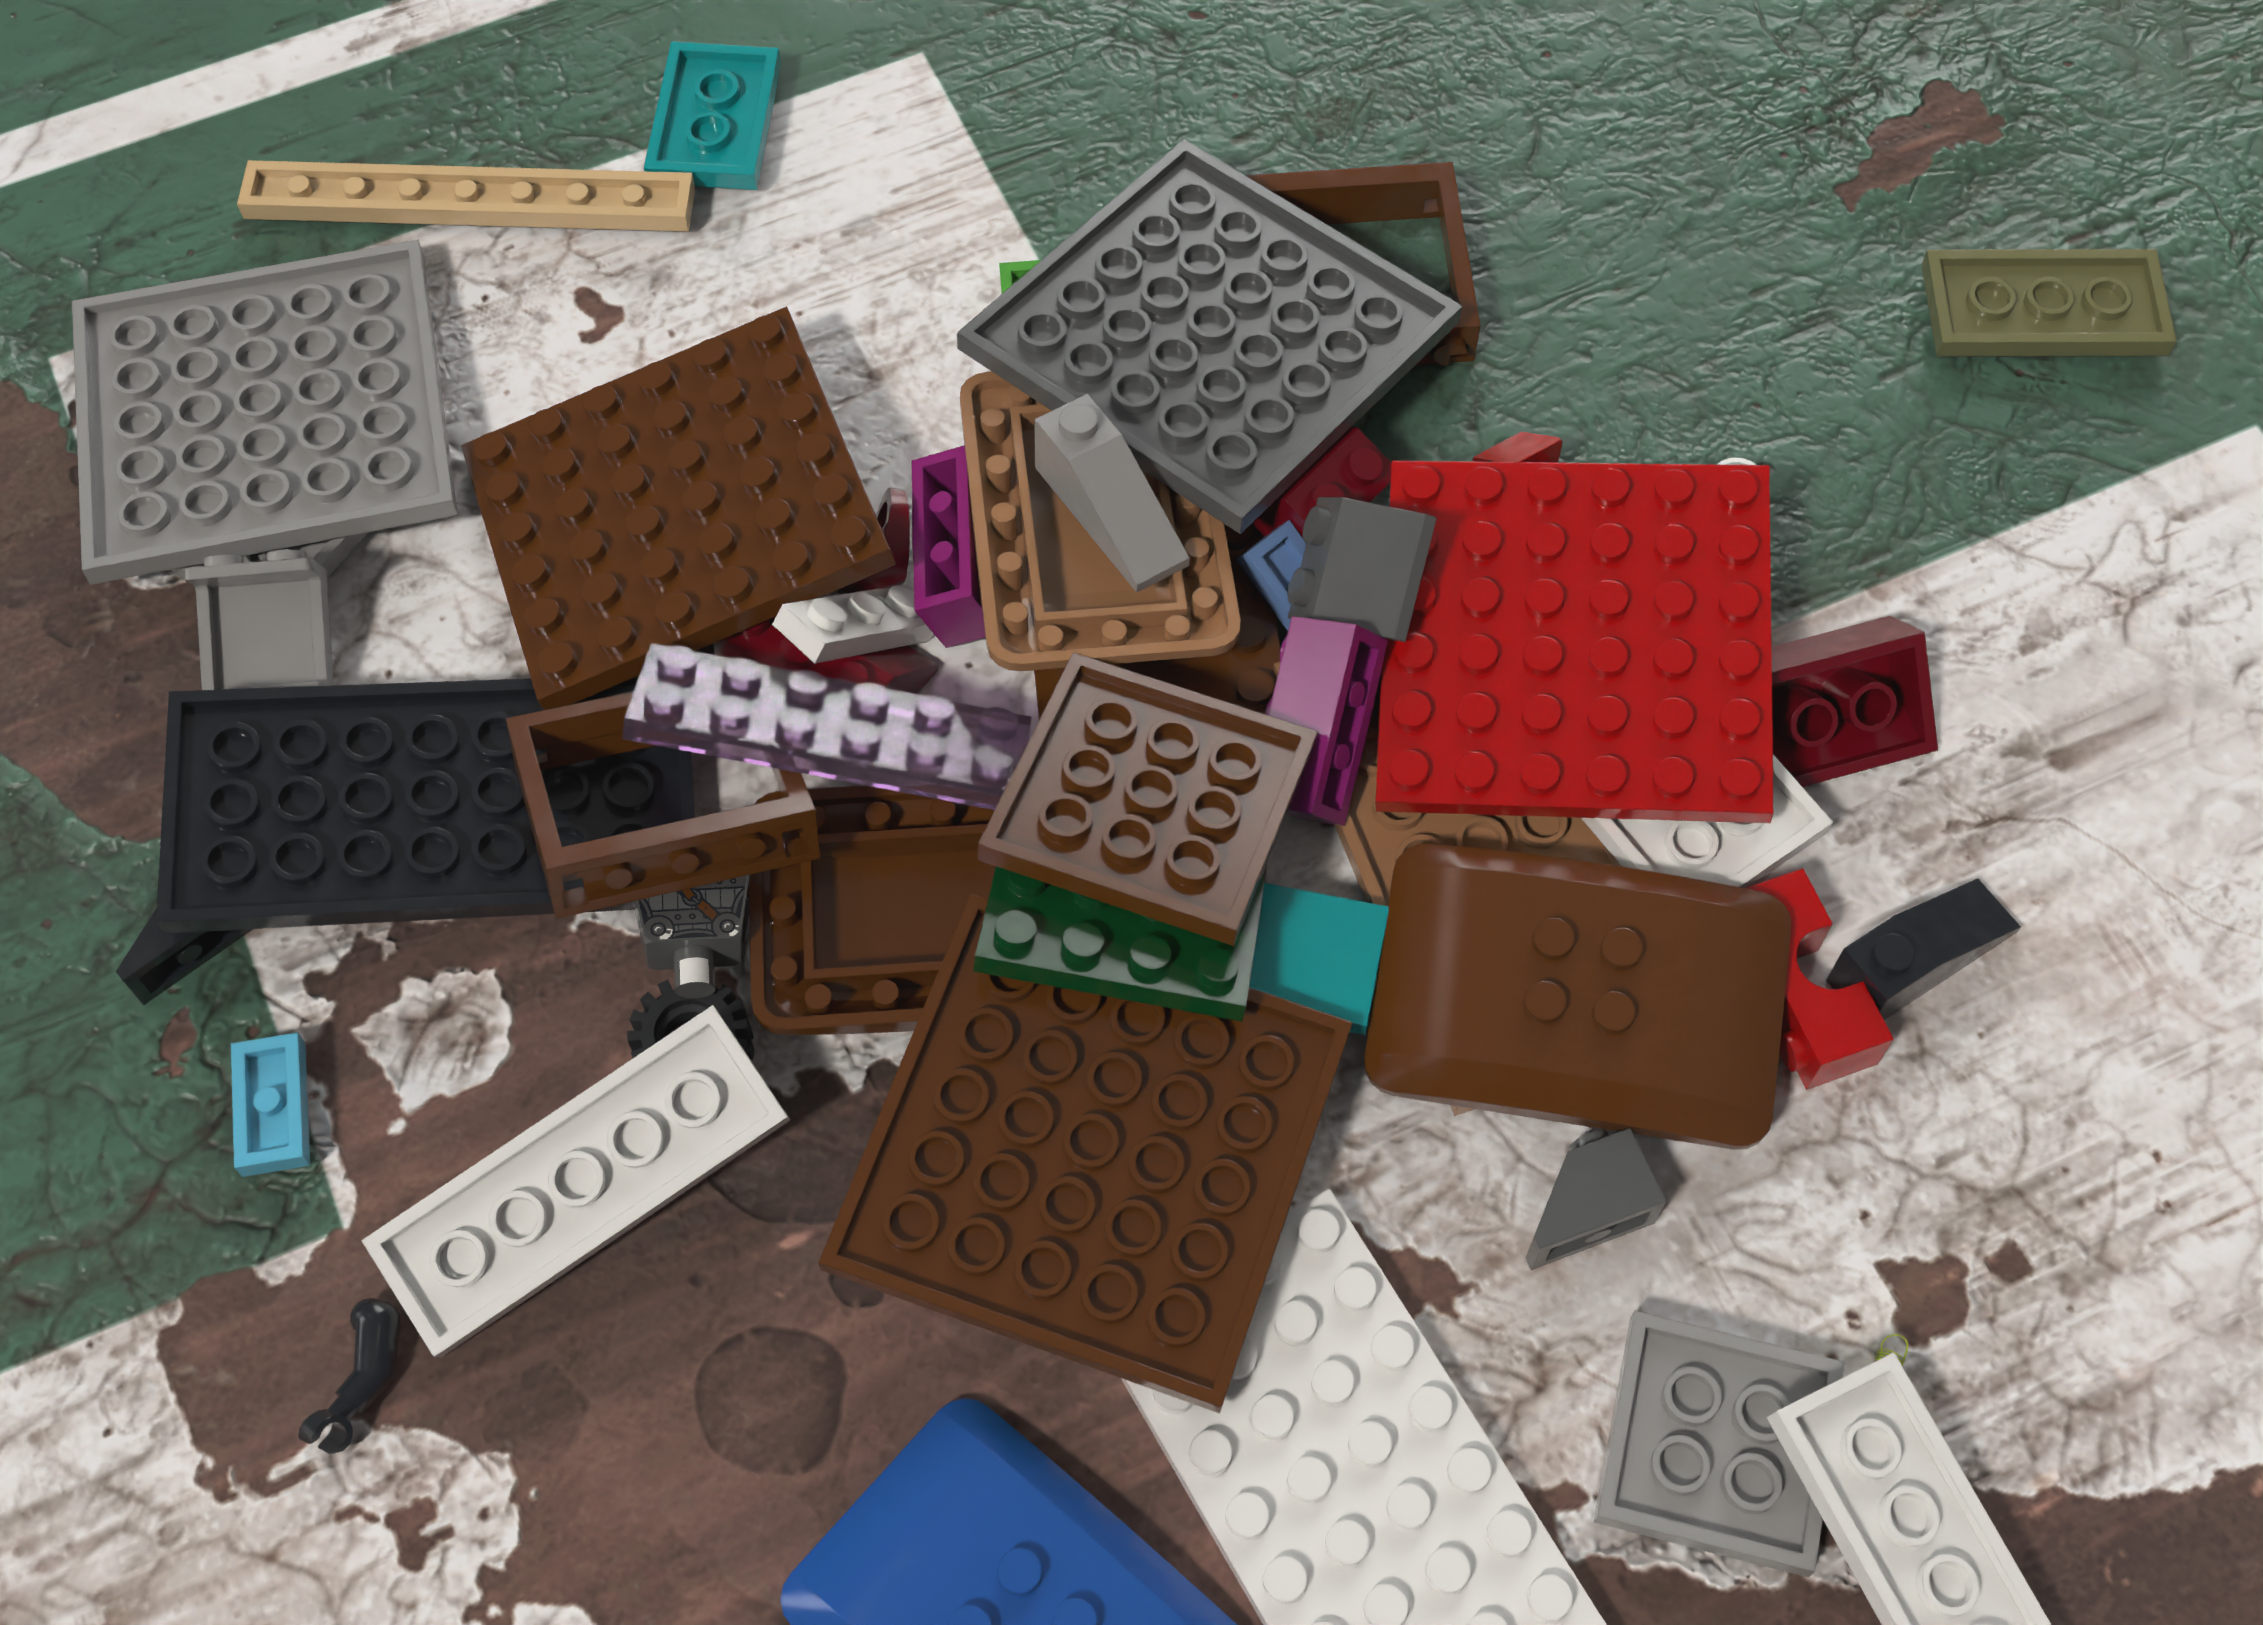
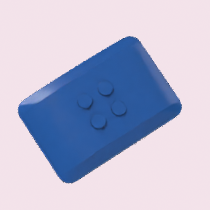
[780,1398,1237,1625]

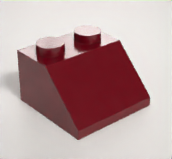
[1252,427,1392,538]

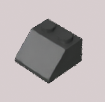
[1287,497,1437,642]

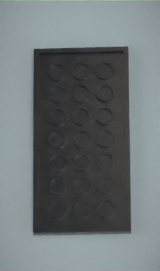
[156,673,694,934]

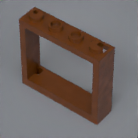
[1245,162,1481,366]
[506,665,820,919]

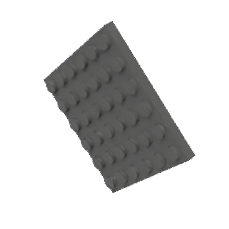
[957,139,1462,534]

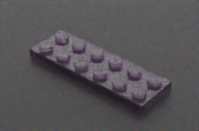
[622,643,1032,810]

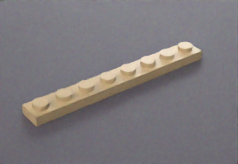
[237,160,695,232]

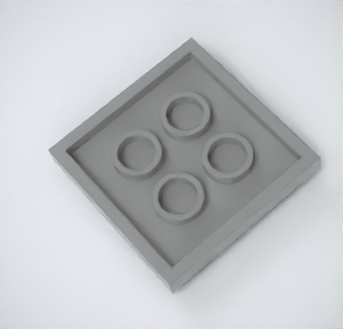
[1593,1310,1845,1577]

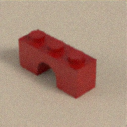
[1745,868,1894,1090]

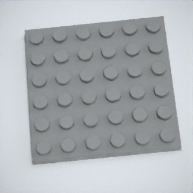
[72,239,458,585]

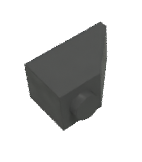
[1525,1128,1667,1270]

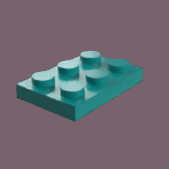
[643,41,782,190]

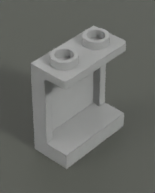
[185,550,334,690]

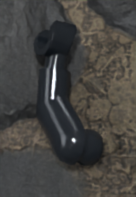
[298,1298,400,1454]

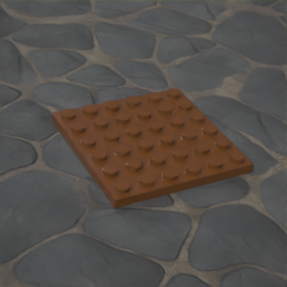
[461,306,896,710]
[818,893,1353,1413]

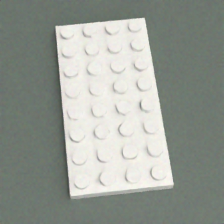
[1121,1189,1607,1625]

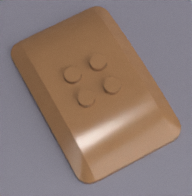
[960,371,1241,671]

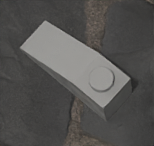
[1035,394,1190,593]

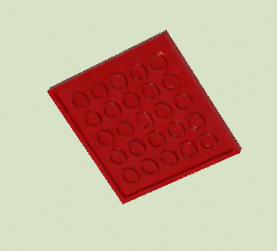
[1375,460,1774,823]

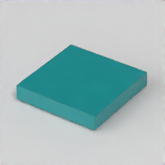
[1249,883,1389,1035]

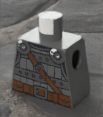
[633,875,751,999]

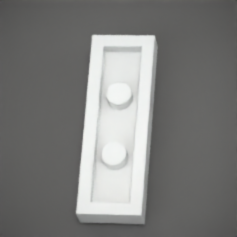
[772,585,934,663]

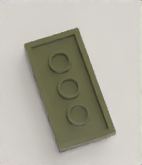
[1921,249,2177,357]

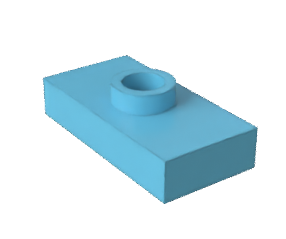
[231,1032,310,1177]

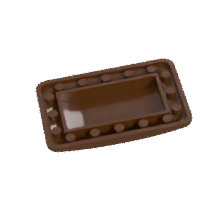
[749,776,1011,1035]
[1364,844,1791,1150]

